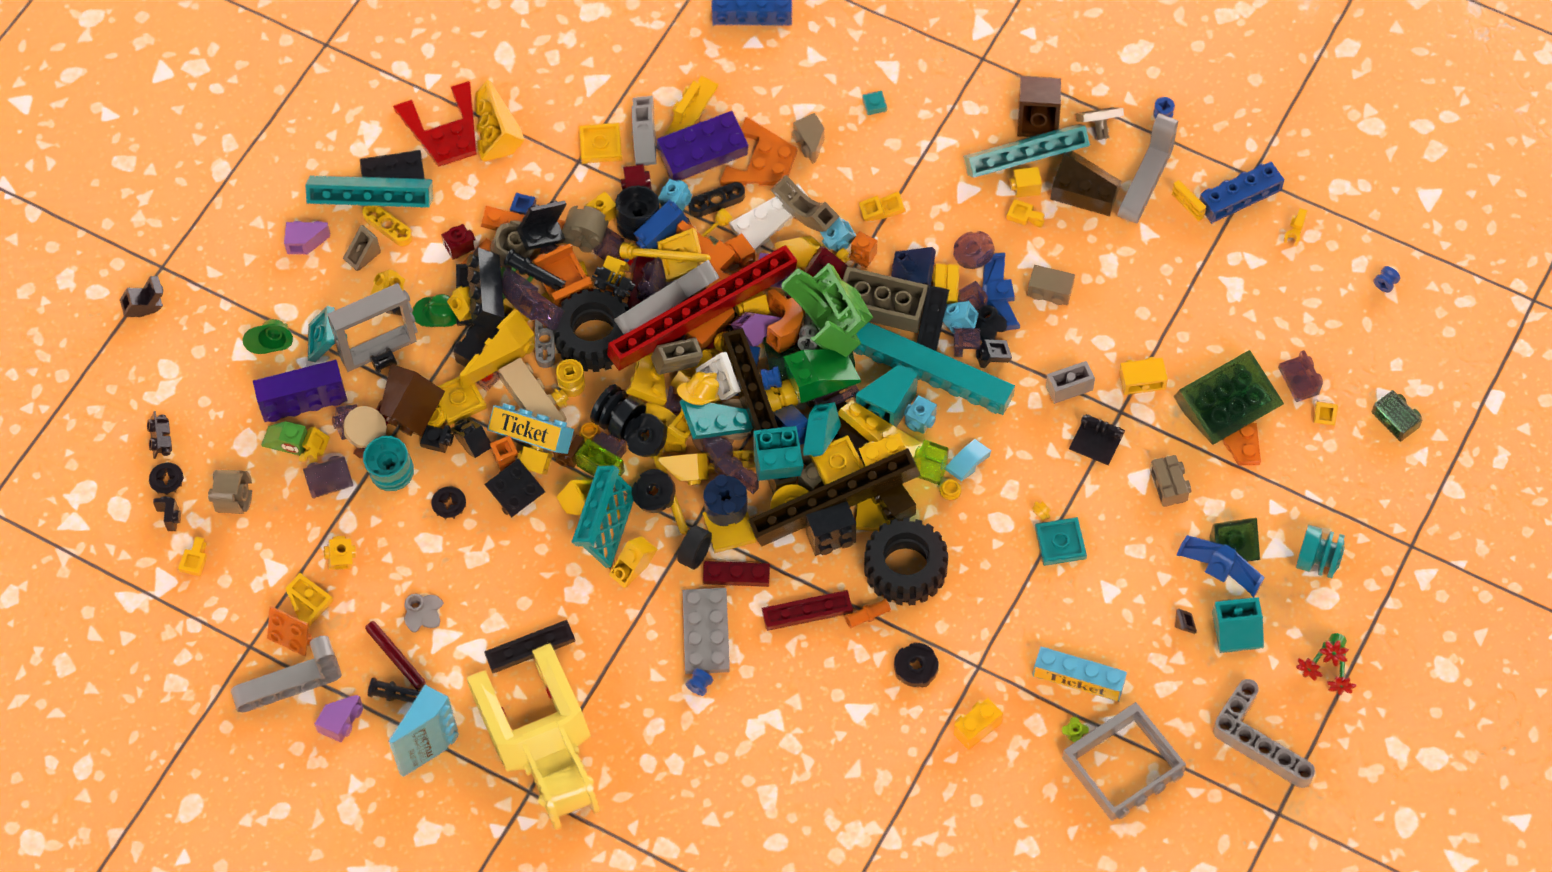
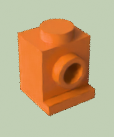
[849,231,878,268]
[724,233,756,269]
[490,435,518,471]

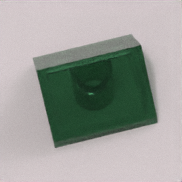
[1210,517,1260,562]

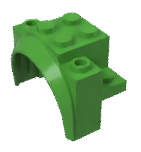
[782,263,873,357]

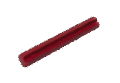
[365,621,426,690]

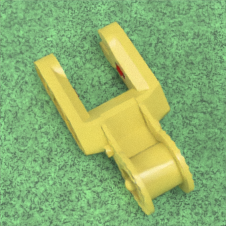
[466,643,600,830]

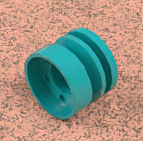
[363,436,414,491]
[1296,525,1345,579]

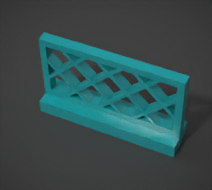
[572,466,634,568]

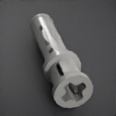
[798,312,818,350]

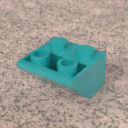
[753,426,804,481]
[1212,597,1264,653]

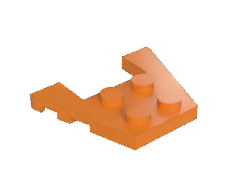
[720,117,798,186]

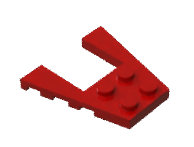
[393,81,477,167]

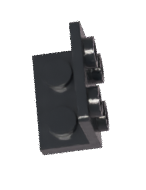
[517,200,567,251]

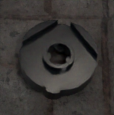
[624,413,667,457]
[632,469,676,513]
[894,643,939,688]

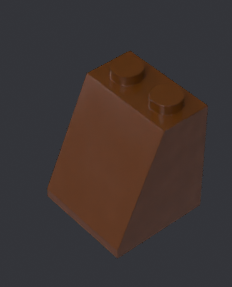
[1017,76,1061,137]
[379,364,445,436]

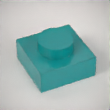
[862,91,887,116]

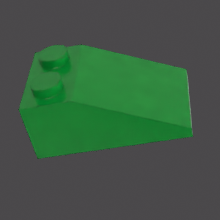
[784,349,861,403]

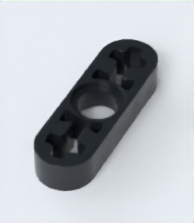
[688,182,745,217]

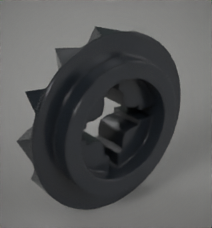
[149,462,184,495]
[431,487,466,520]

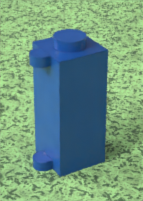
[634,200,688,250]
[773,404,808,445]

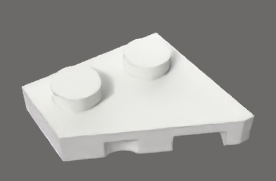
[695,352,741,400]

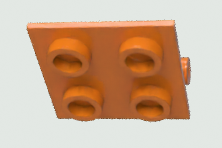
[267,606,314,656]

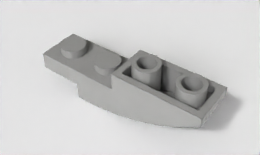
[632,95,657,166]

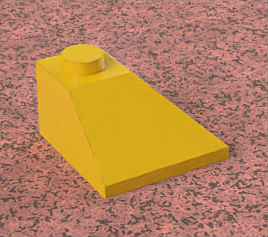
[557,480,620,516]

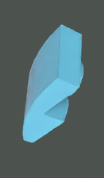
[945,439,991,482]

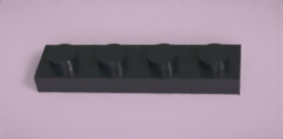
[484,620,576,674]

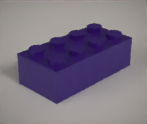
[656,110,749,181]
[253,360,348,422]

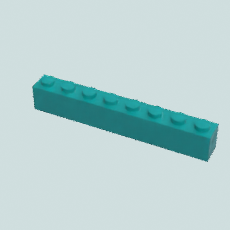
[853,322,1015,415]

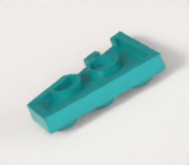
[680,399,753,440]

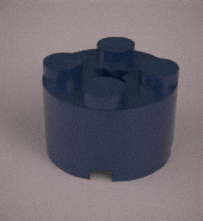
[703,475,748,526]

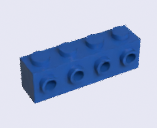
[712,0,792,26]
[1199,161,1285,224]

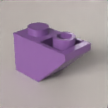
[284,221,330,254]
[731,312,782,347]
[315,695,363,743]

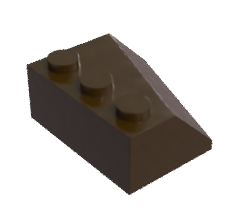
[1050,151,1122,216]

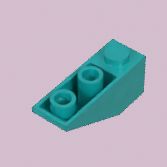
[803,402,841,457]

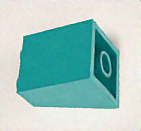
[856,365,918,427]

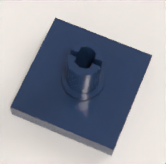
[891,247,936,286]

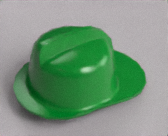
[412,294,457,327]
[242,319,293,354]

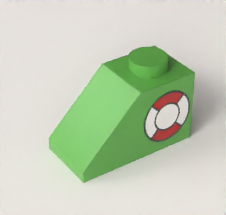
[261,421,307,456]

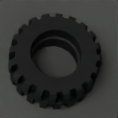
[552,289,629,372]
[864,518,948,606]

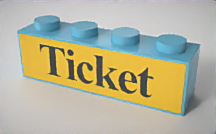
[487,403,574,454]
[1033,646,1127,702]

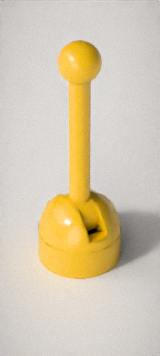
[701,208,733,237]

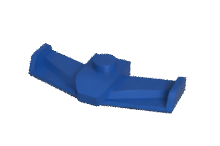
[981,253,1020,331]
[1176,535,1265,598]

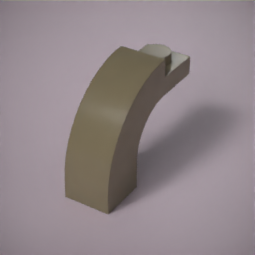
[770,175,840,232]

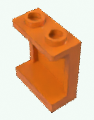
[533,243,593,309]

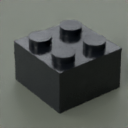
[806,501,856,556]

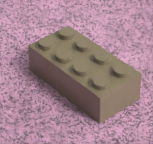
[843,266,929,333]

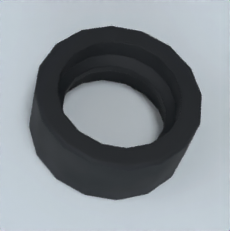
[677,525,712,570]

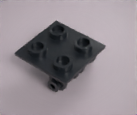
[591,266,636,300]
[1069,414,1125,466]
[484,459,546,518]

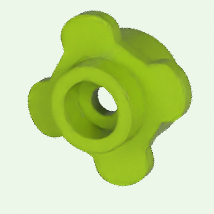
[1062,717,1089,743]

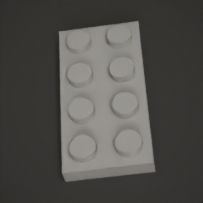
[682,588,730,674]

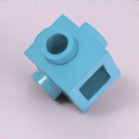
[658,179,692,211]
[820,217,856,252]
[943,301,979,333]
[904,395,937,434]

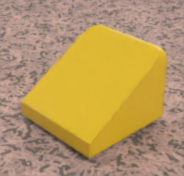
[1314,401,1338,426]

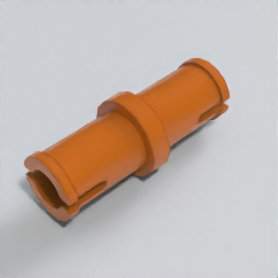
[845,599,891,629]

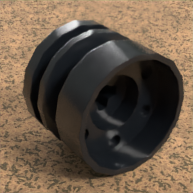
[615,185,659,241]
[590,384,646,441]

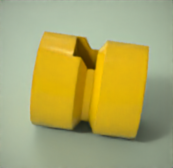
[556,359,585,397]
[765,379,798,412]

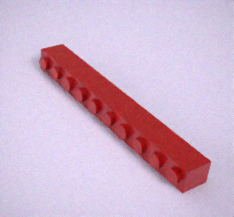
[607,245,798,371]

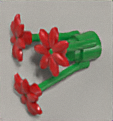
[1296,633,1357,695]

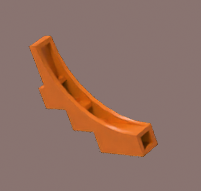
[676,220,736,351]

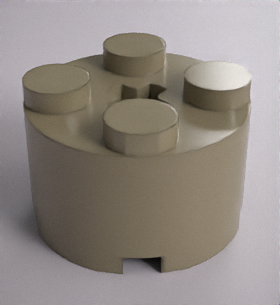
[562,206,609,253]
[490,221,534,269]
[208,470,252,514]

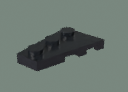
[360,150,425,179]

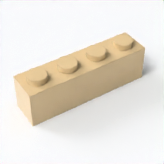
[499,358,567,422]

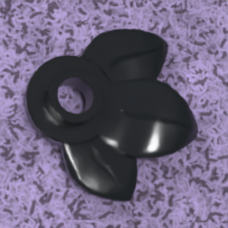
[966,305,1007,342]

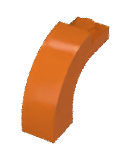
[766,289,803,354]

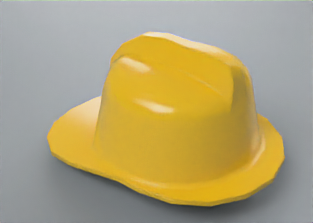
[677,372,719,405]

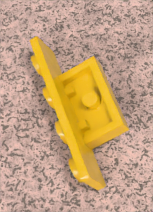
[664,76,718,136]

